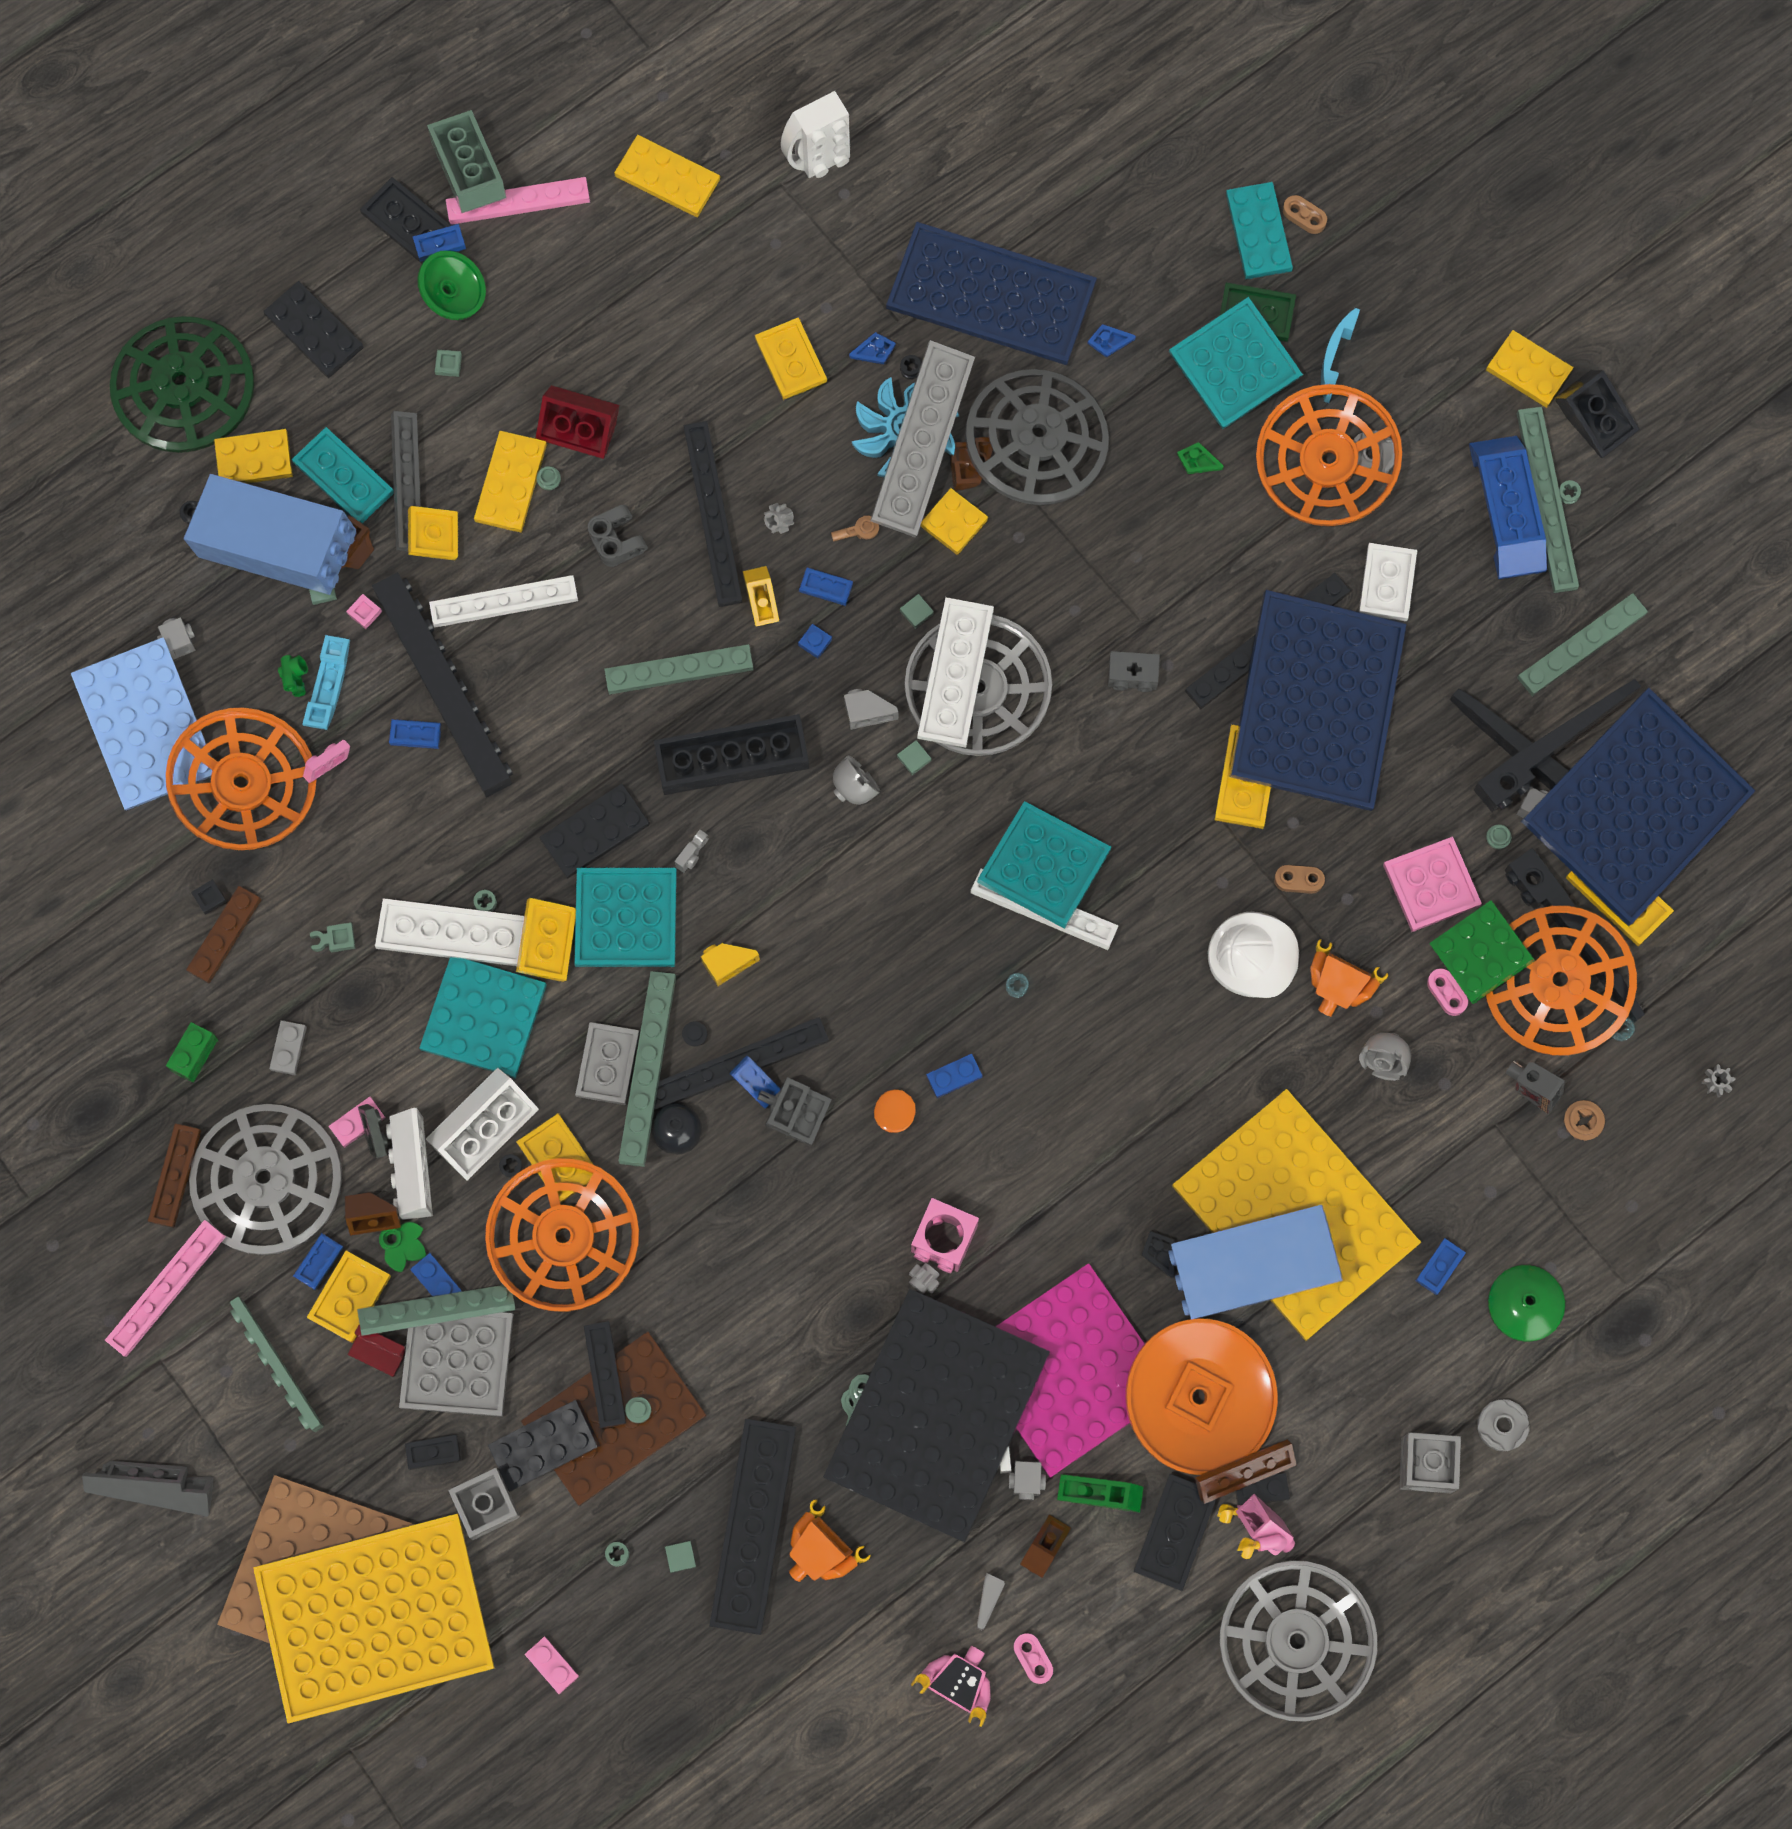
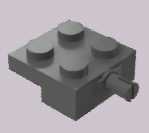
[757,1077,832,1146]

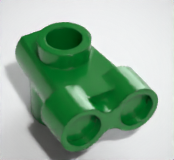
[278,655,308,697]

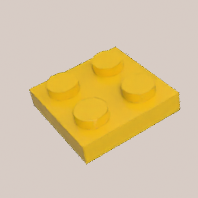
[920,488,988,555]
[408,506,458,560]

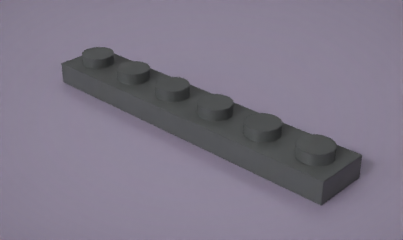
[391,411,421,551]

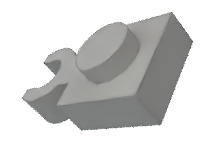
[675,830,709,873]

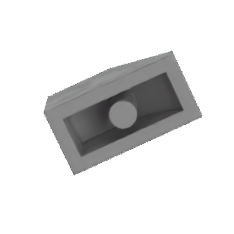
[844,689,898,730]

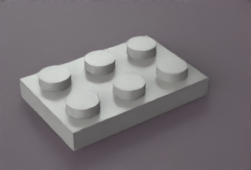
[575,1022,640,1105]

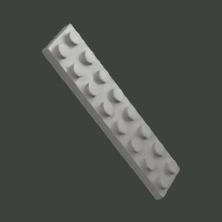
[870,340,975,537]

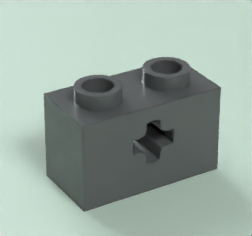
[1108,651,1160,692]

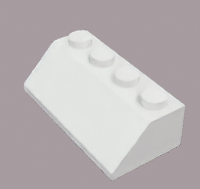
[426,1068,539,1180]
[386,1108,433,1220]

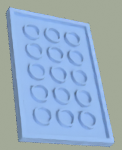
[71,637,213,810]

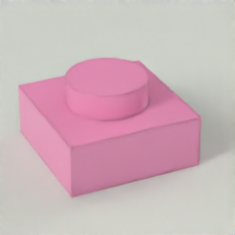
[346,594,382,629]

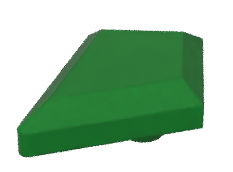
[1177,442,1224,474]

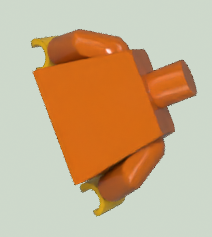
[1310,939,1388,1017]
[789,1500,871,1582]

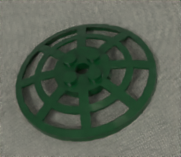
[110,316,254,453]

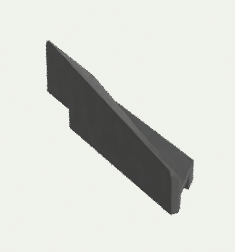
[82,1461,214,1516]

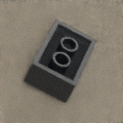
[1554,370,1640,458]

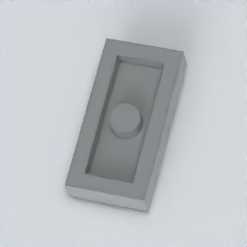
[269,1021,307,1075]

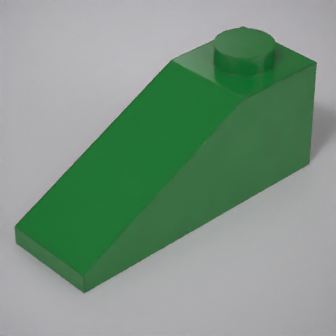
[1057,1474,1143,1513]

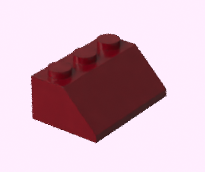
[535,385,620,459]

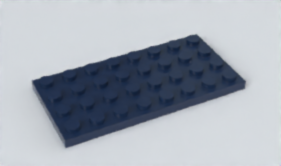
[886,222,1097,365]

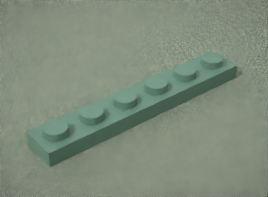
[1517,593,1648,697]
[605,644,753,695]
[357,1285,515,1336]
[230,1297,324,1432]

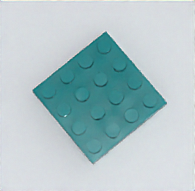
[1169,297,1303,429]
[977,801,1111,929]
[575,868,677,967]
[419,957,547,1079]

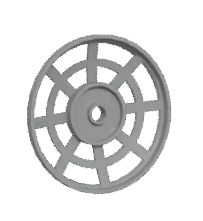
[905,615,1052,756]
[189,1104,342,1255]
[1219,1561,1377,1722]

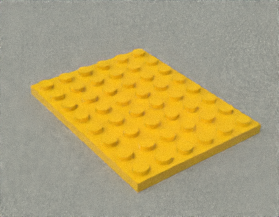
[1172,1089,1421,1341]
[253,1514,495,1723]

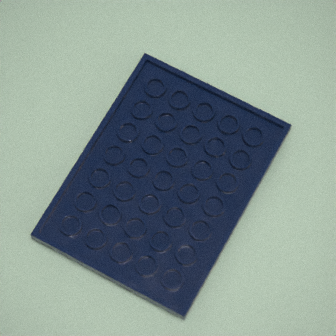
[1229,590,1406,811]
[1521,688,1755,926]

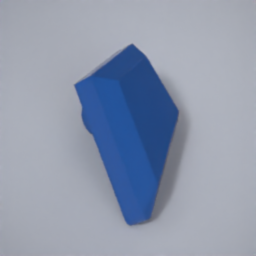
[1087,324,1136,357]
[849,332,896,364]

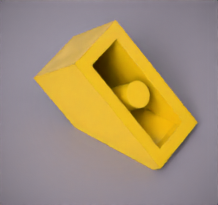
[743,566,779,626]
[701,943,760,986]

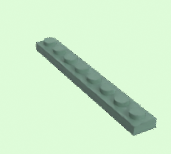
[1517,407,1579,593]
[619,971,676,1167]

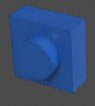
[798,624,832,659]

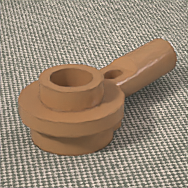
[831,516,879,542]

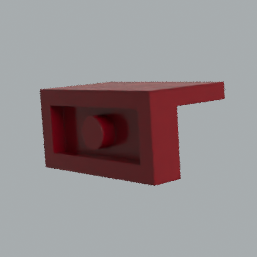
[348,1325,406,1377]

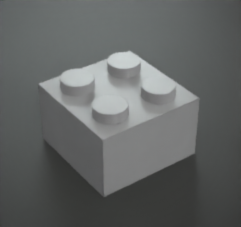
[448,1468,520,1540]

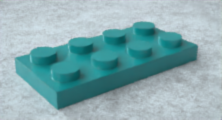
[1226,182,1293,280]
[291,427,394,523]

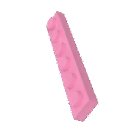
[446,177,590,225]
[105,1220,226,1357]

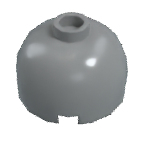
[833,755,880,805]
[1359,1032,1411,1081]

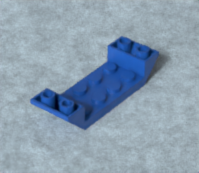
[1469,436,1547,579]

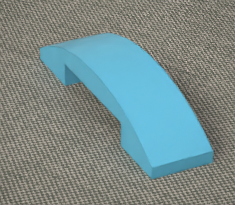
[1321,308,1360,403]
[303,635,350,730]

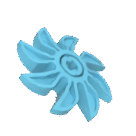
[852,377,959,477]

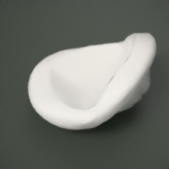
[1208,911,1299,998]

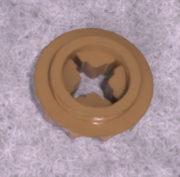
[1563,1100,1605,1141]

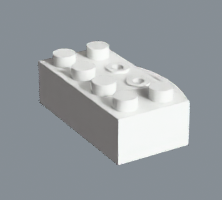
[781,91,850,178]

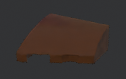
[949,437,993,491]

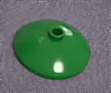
[417,251,486,320]
[1488,1265,1565,1342]

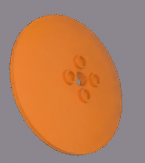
[1125,1319,1278,1475]

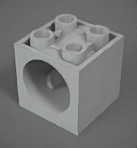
[1399,1433,1461,1493]

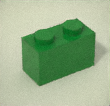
[166,1022,218,1083]

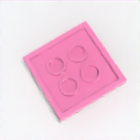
[1383,837,1482,932]

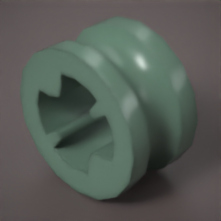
[1559,480,1581,504]
[473,890,497,912]
[605,1542,629,1567]

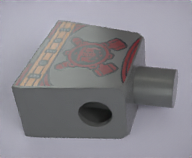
[1506,1061,1565,1115]

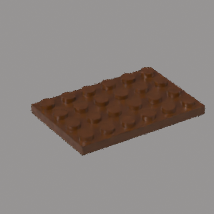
[521,1332,706,1507]

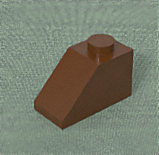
[345,1192,401,1236]
[1020,1515,1071,1578]

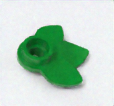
[379,1222,426,1272]

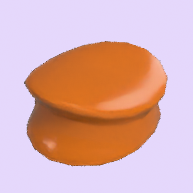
[874,1089,916,1133]

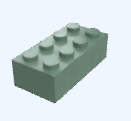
[427,110,506,213]

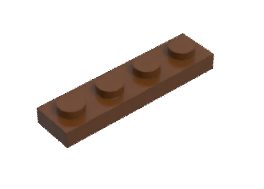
[186,886,261,984]
[148,1123,201,1228]
[1195,1439,1296,1504]

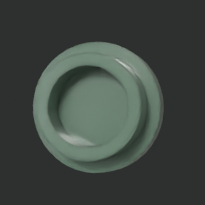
[536,466,561,490]
[1486,824,1511,849]
[625,1397,651,1423]

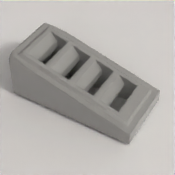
[977,1573,1005,1631]

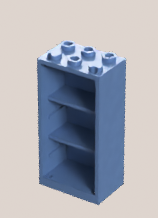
[184,474,356,595]
[1168,1205,1343,1320]

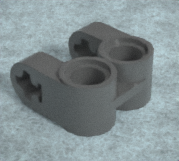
[588,505,648,567]

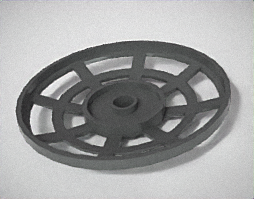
[965,369,1109,505]

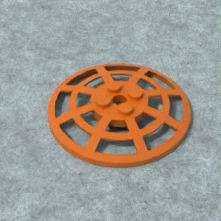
[1256,384,1402,526]
[165,708,317,850]
[1486,906,1637,1056]
[485,1158,639,1312]

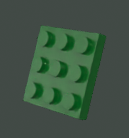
[1429,900,1535,1004]

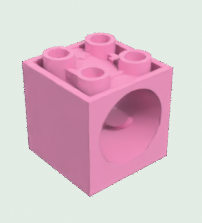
[911,1198,979,1273]

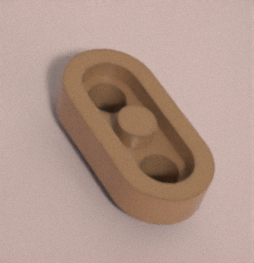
[1283,195,1327,234]
[1274,865,1325,894]

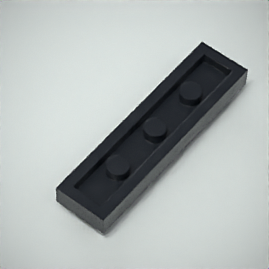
[584,1321,626,1429]

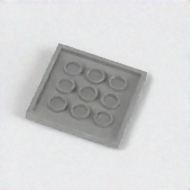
[399,1312,514,1417]

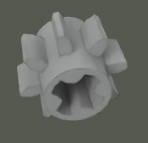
[764,503,794,534]
[1702,1064,1736,1097]
[909,1263,940,1294]

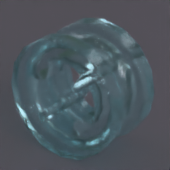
[1006,973,1029,998]
[1611,1018,1635,1041]

